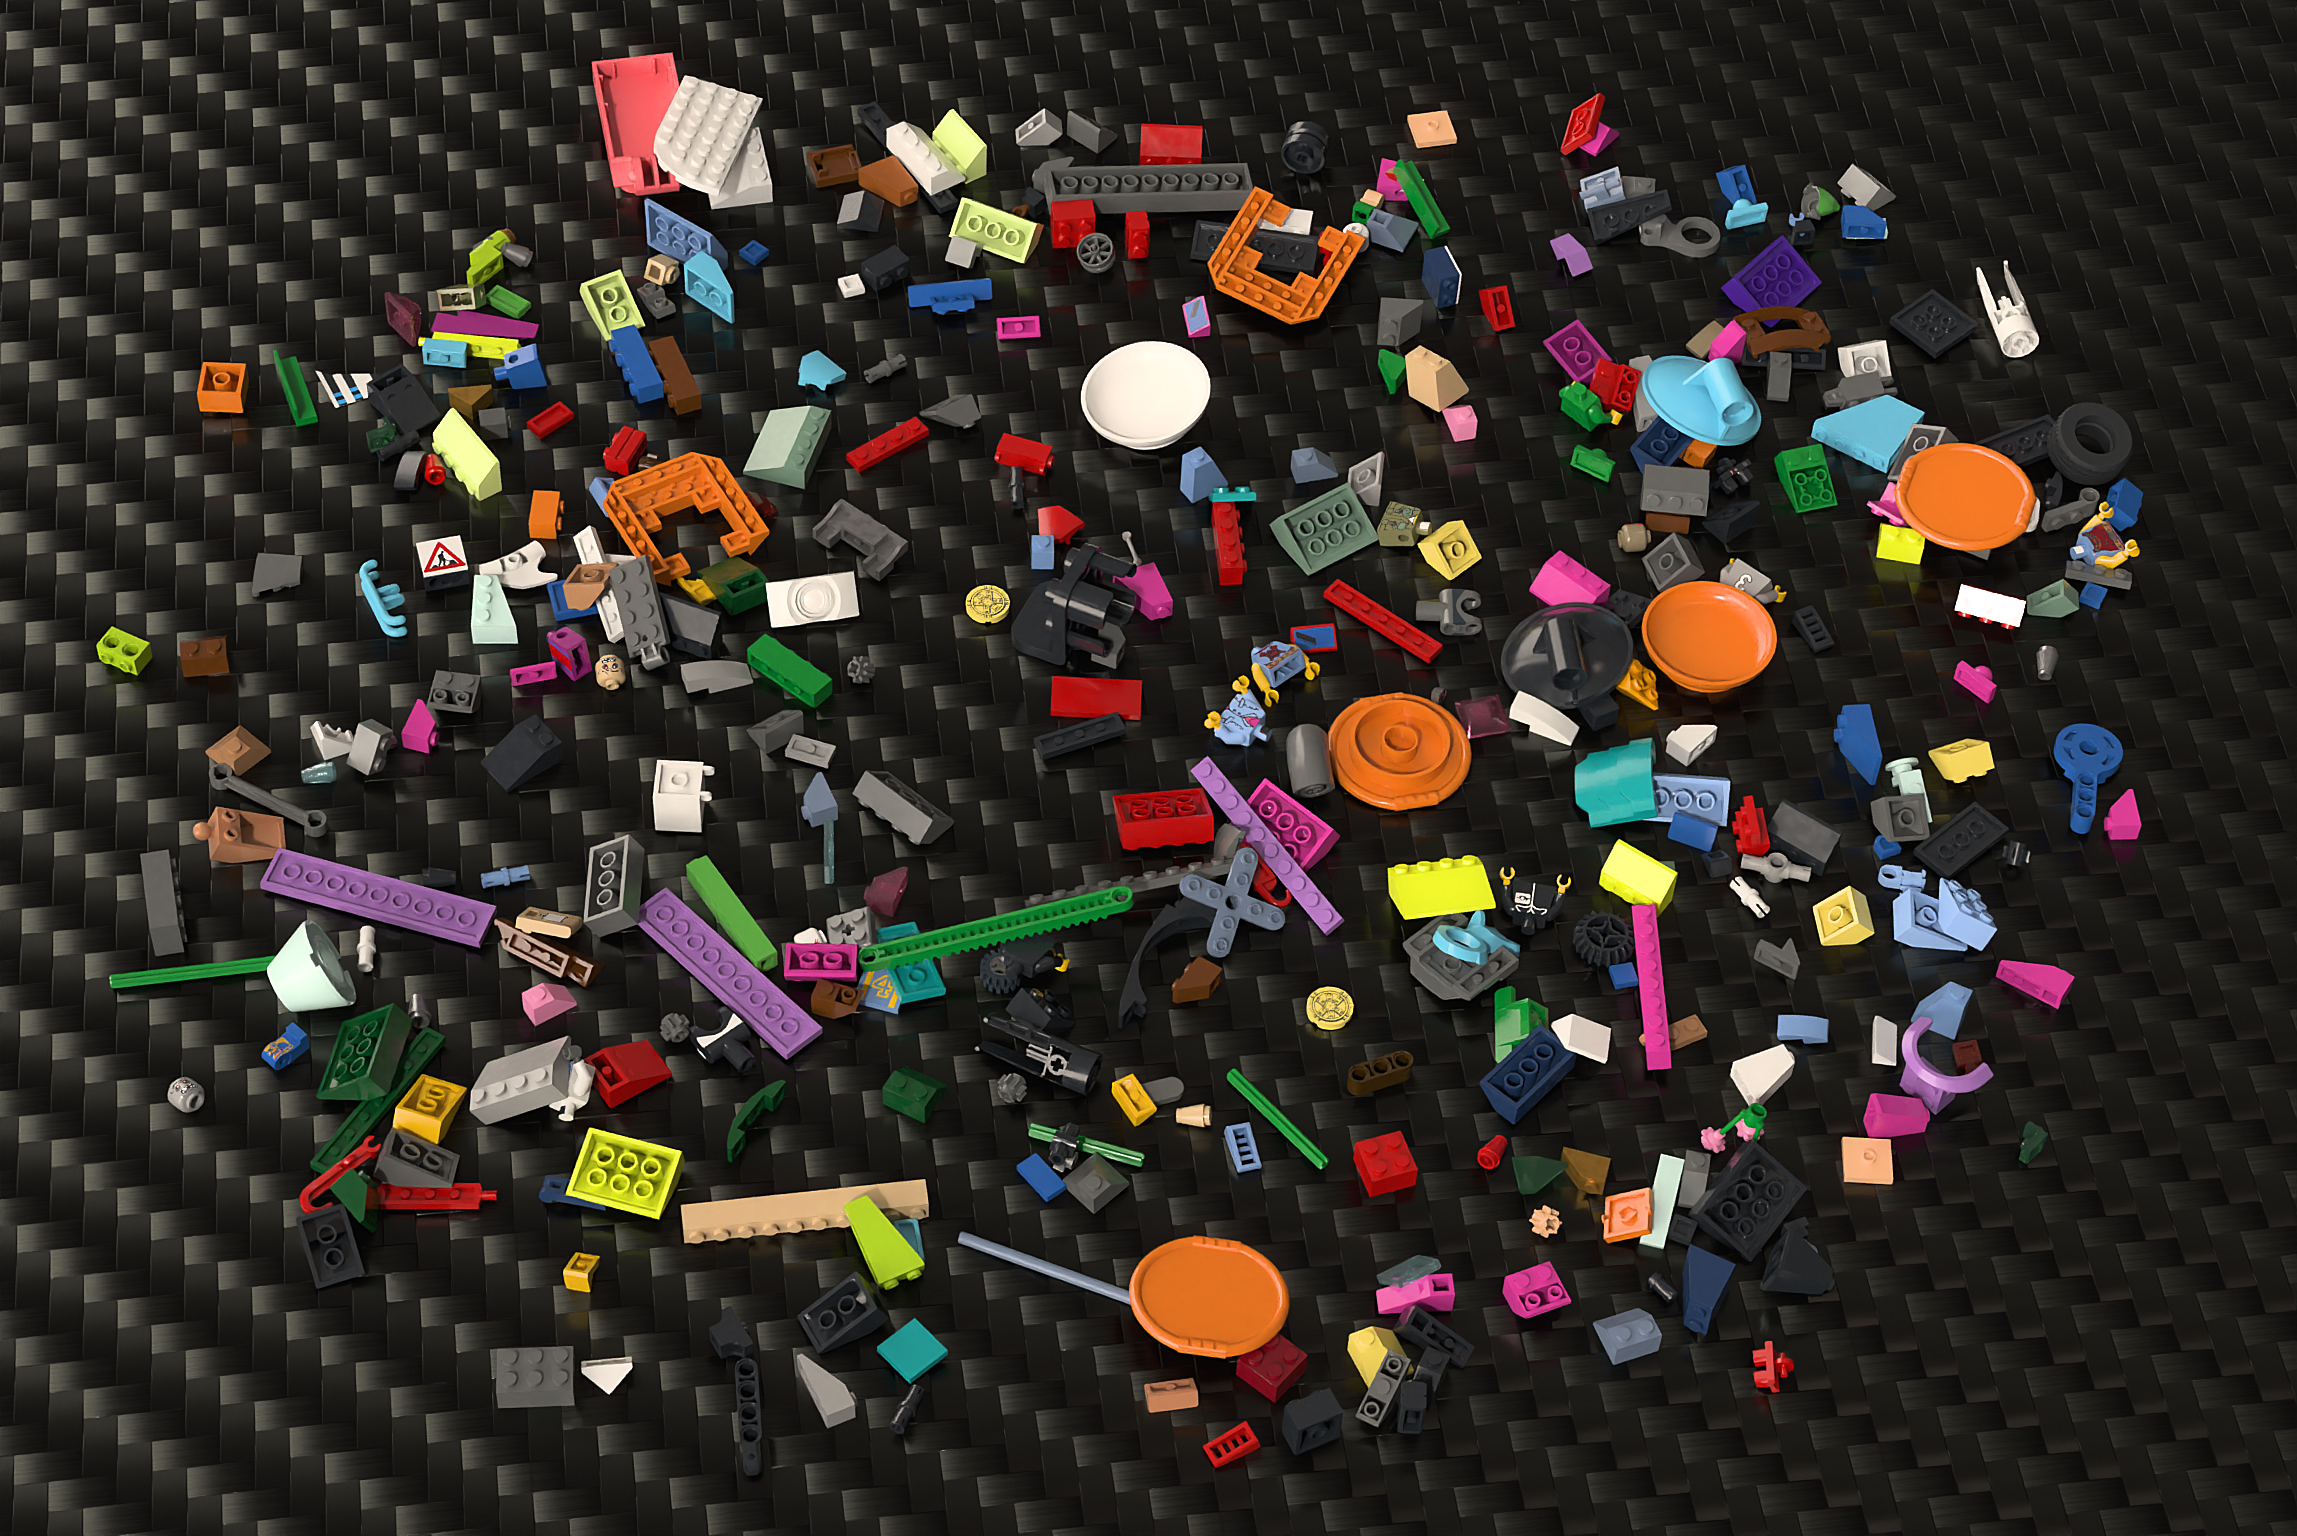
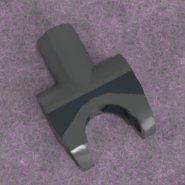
[1416,589,1482,636]

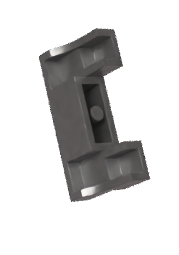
[813,499,908,581]

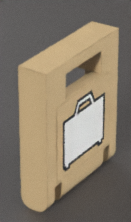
[515,907,583,938]

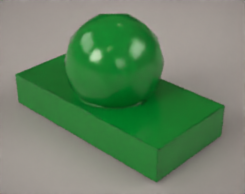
[1570,445,1616,482]

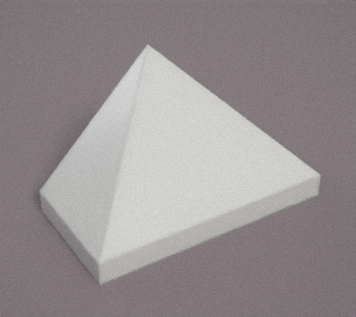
[581,1357,632,1394]

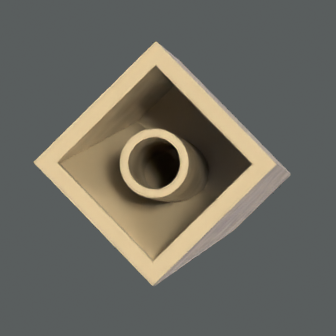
[1405,346,1469,412]

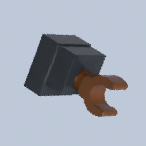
[1012,187,1046,219]

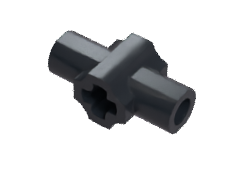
[1049,1123,1080,1166]

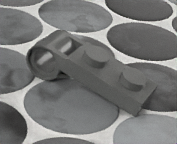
[2041,488,2100,532]

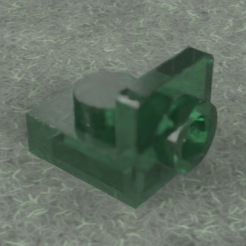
[2019,1121,2048,1164]

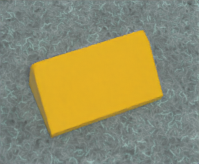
[1112,1074,1157,1127]

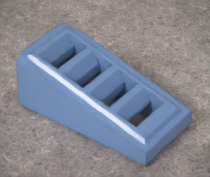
[1224,1122,1262,1173]

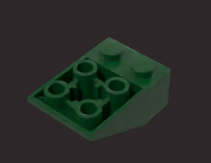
[697,556,770,616]

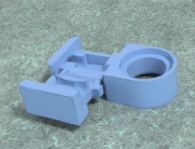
[1878,865,1926,896]

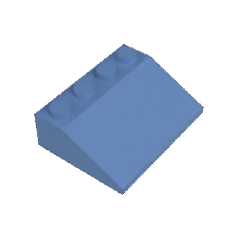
[645,198,728,272]

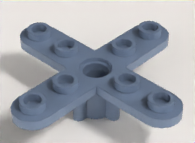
[1179,847,1285,958]

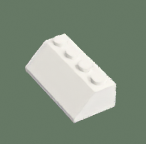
[887,121,965,195]

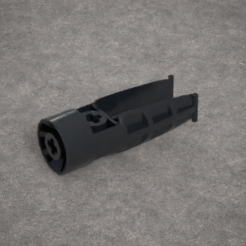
[975,1012,1103,1095]

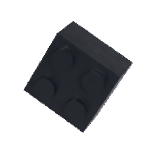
[1281,1388,1343,1456]

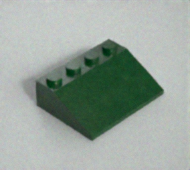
[316,1003,413,1100]

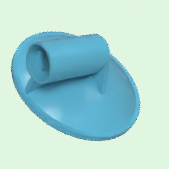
[1642,356,1761,446]

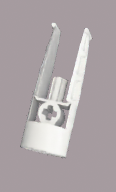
[1976,261,2039,357]

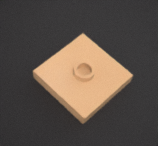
[1407,110,1457,148]
[1841,1137,1893,1184]

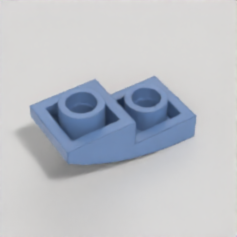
[1777,1015,1829,1044]

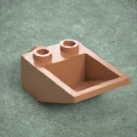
[193,807,286,863]

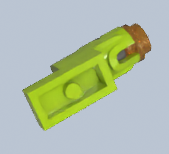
[466,229,516,284]

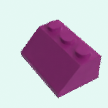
[1543,319,1612,385]

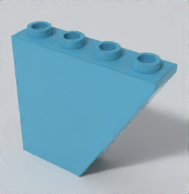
[1811,395,1925,473]

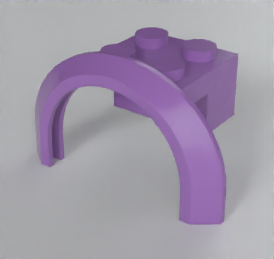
[1900,1017,1993,1115]

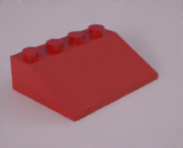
[1113,788,1214,850]

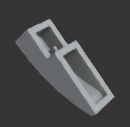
[681,661,753,693]

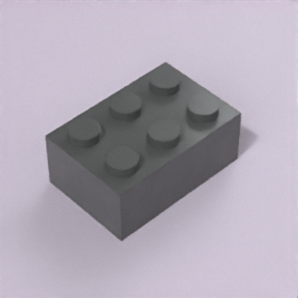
[496,1346,575,1408]

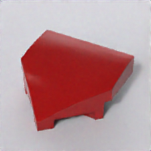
[1038,506,1086,545]

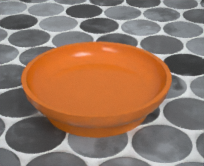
[1642,581,1777,693]

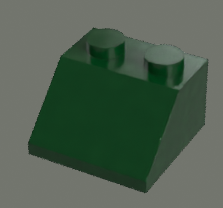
[883,1066,948,1123]
[329,1168,380,1233]

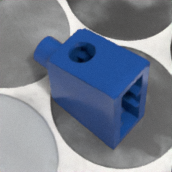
[494,343,547,389]

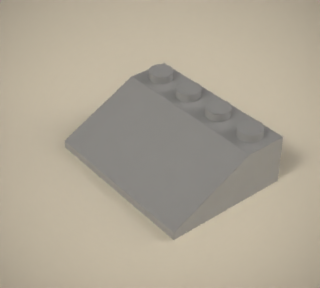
[470,1036,571,1125]

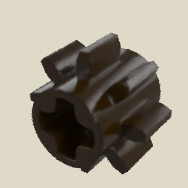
[638,453,664,472]

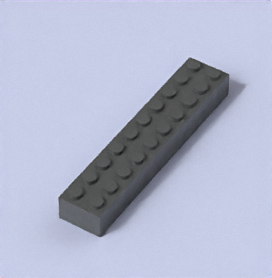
[1043,163,1253,215]

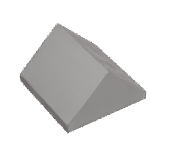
[1348,452,1384,506]

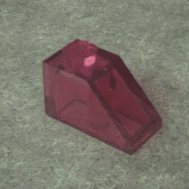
[864,867,908,917]

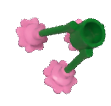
[1701,1103,1767,1153]

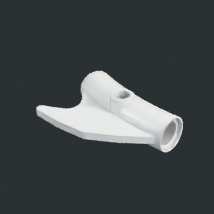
[479,541,557,589]

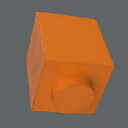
[1683,439,1718,469]

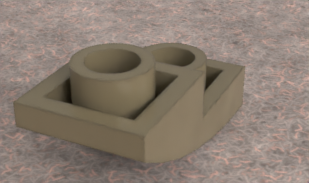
[1686,321,1724,360]

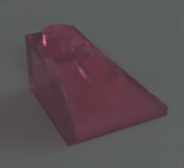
[384,292,421,347]
[1455,694,1511,738]

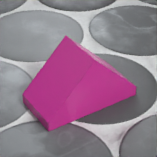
[1580,121,1619,156]

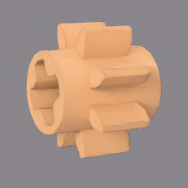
[1529,1205,1562,1238]

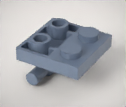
[1579,167,1626,213]

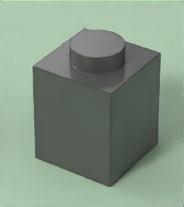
[478,407,511,441]

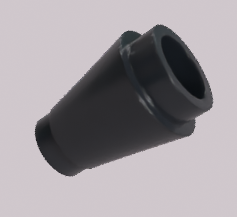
[421,866,456,889]

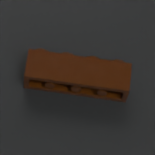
[648,336,702,415]

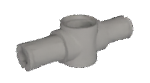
[1740,853,1811,883]

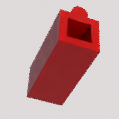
[994,433,1055,476]

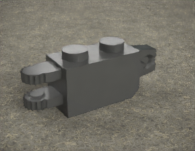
[1823,371,1898,411]

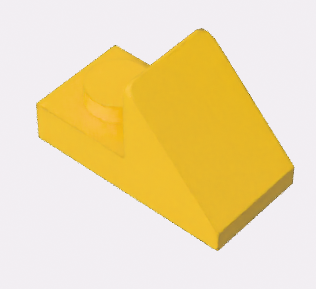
[563,1252,600,1292]

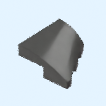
[252,553,304,597]

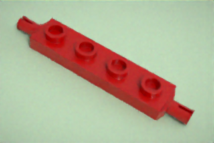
[377,1183,497,1209]

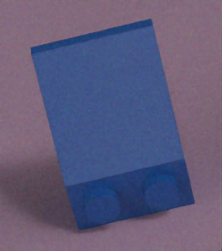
[1834,704,1882,785]

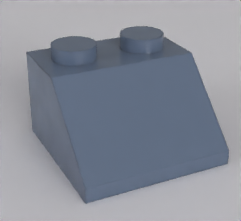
[1593,1308,1662,1365]

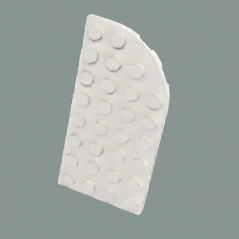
[654,75,763,196]

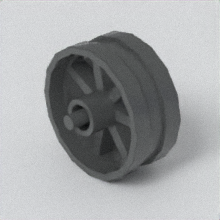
[1076,233,1116,273]

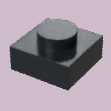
[1667,1213,1698,1246]

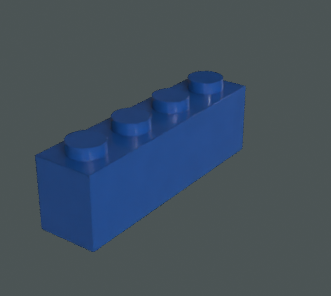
[608,324,664,404]

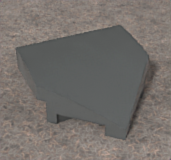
[1213,823,1245,859]

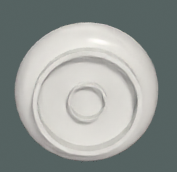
[1081,341,1210,450]

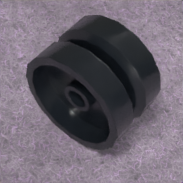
[1281,121,1330,174]

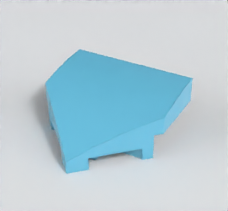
[798,350,846,391]

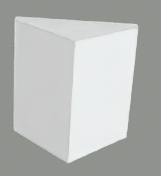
[1551,1014,1611,1063]

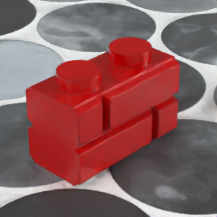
[1124,211,1150,259]
[603,426,647,476]

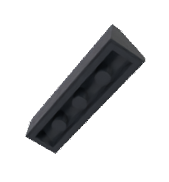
[1741,345,1826,370]

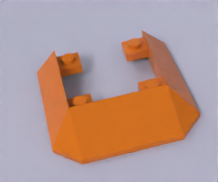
[1208,186,1366,325]
[603,452,769,586]

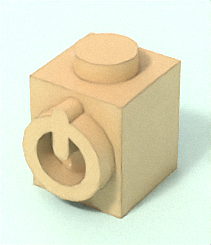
[644,254,680,286]

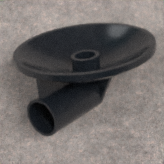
[1501,603,1634,709]

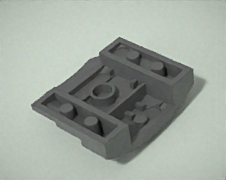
[1403,913,1519,1001]

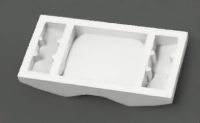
[765,571,859,627]

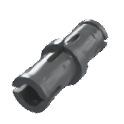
[864,354,907,383]

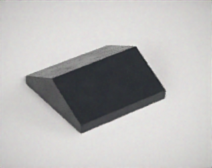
[837,190,885,232]

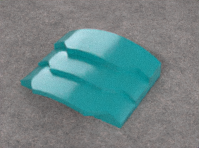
[1575,738,1658,828]

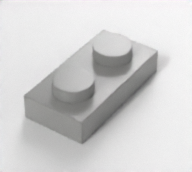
[785,734,836,768]

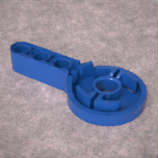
[2054,724,2123,834]

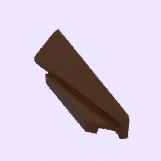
[494,918,605,987]

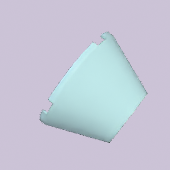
[267,920,356,1012]

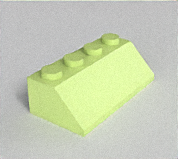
[949,197,1044,264]
[432,408,502,501]

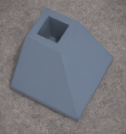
[1366,209,1419,252]

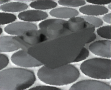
[1355,1349,1411,1428]

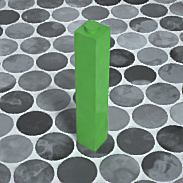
[686,855,778,973]

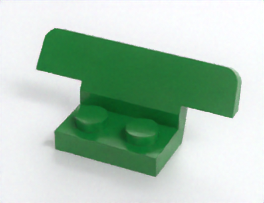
[1495,986,1549,1064]

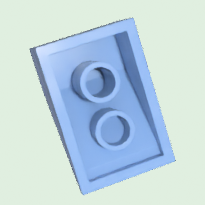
[1893,889,1967,951]

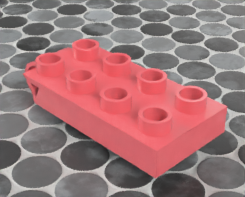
[592,53,684,196]

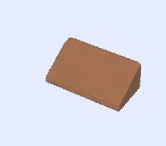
[1144,1378,1198,1413]

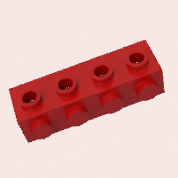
[1211,501,1247,585]

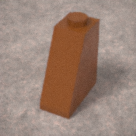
[858,155,918,207]

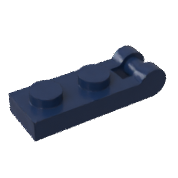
[539,1175,607,1210]

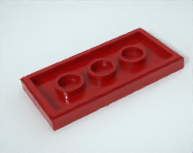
[1051,676,1142,720]

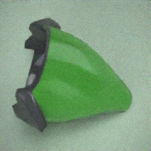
[1801,182,1840,220]

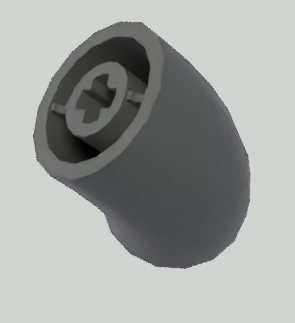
[1286,724,1335,798]

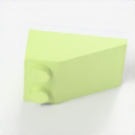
[579,270,645,341]

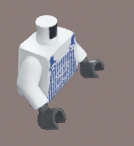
[549,1045,595,1121]

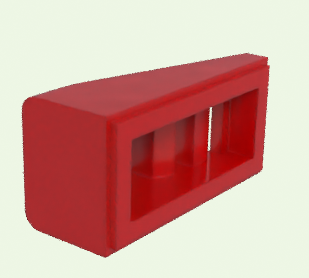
[1203,1421,1261,1468]

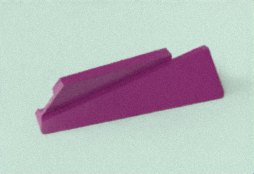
[431,310,539,341]

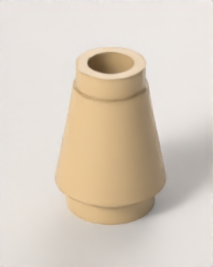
[1176,1104,1212,1128]

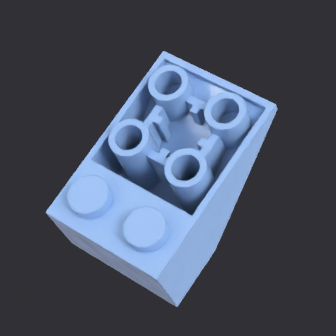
[1938,878,1997,951]

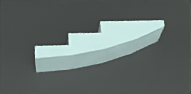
[1640,1154,1685,1249]

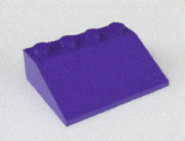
[1721,235,1822,328]

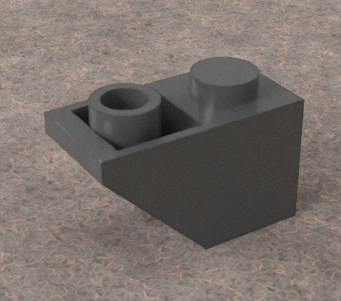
[1091,622,1126,669]

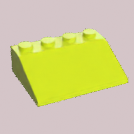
[1388,855,1496,920]
[566,1127,685,1219]

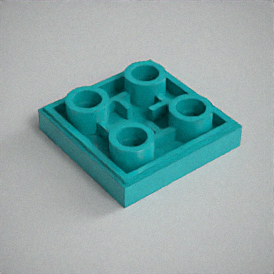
[1209,486,1256,502]
[877,1318,948,1383]

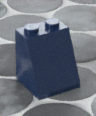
[1682,1244,1736,1335]

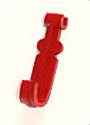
[300,1136,381,1214]

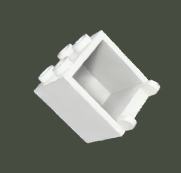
[653,760,715,832]

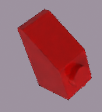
[1479,286,1515,331]

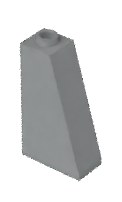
[1629,355,1658,432]

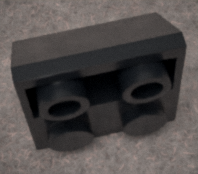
[1006,988,1076,1036]

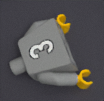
[1720,558,1787,605]

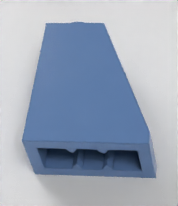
[1180,447,1228,503]
[1911,981,1973,1040]

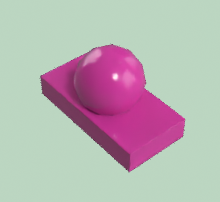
[1954,660,1997,703]

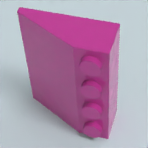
[1229,778,1340,873]

